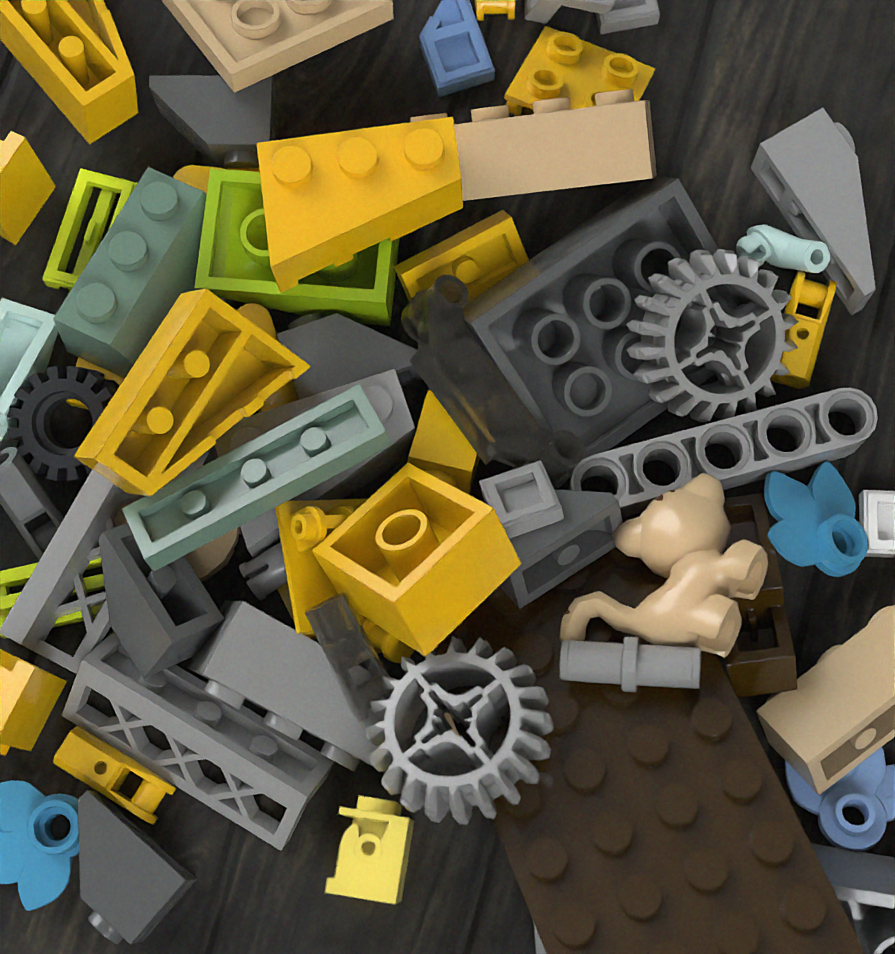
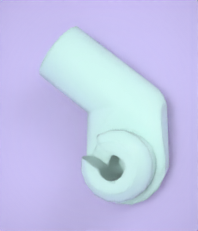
[736,224,830,273]

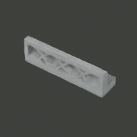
[0,451,209,674]
[62,631,335,851]

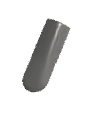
[0,447,65,560]

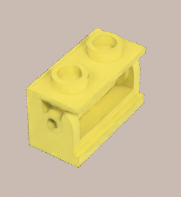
[325,796,414,904]

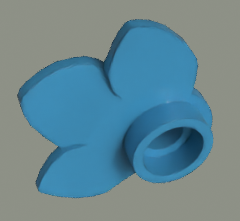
[764,461,868,577]
[0,780,79,911]

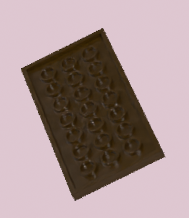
[436,547,865,954]

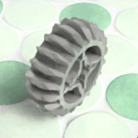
[626,249,799,422]
[366,636,554,825]

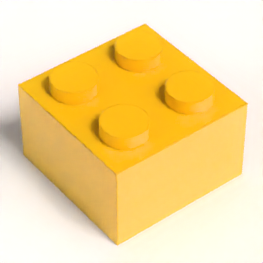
[312,463,522,657]

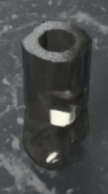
[304,592,393,722]

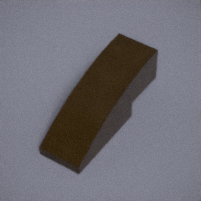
[723,493,797,697]

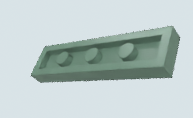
[122,384,392,571]

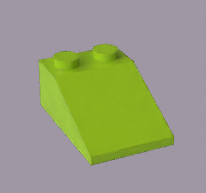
[194,168,399,326]

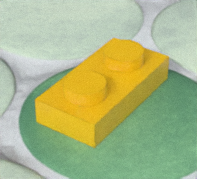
[394,210,529,326]

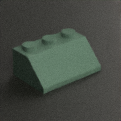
[53,167,236,378]

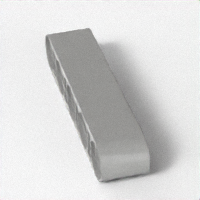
[568,388,878,518]

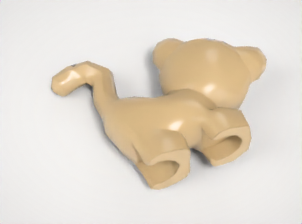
[559,473,768,657]

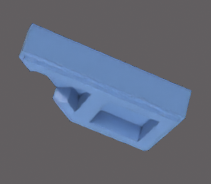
[419,0,495,97]

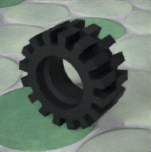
[7,366,120,481]

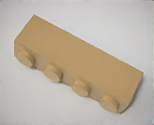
[410,89,657,201]
[756,605,895,795]

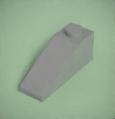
[751,108,876,315]

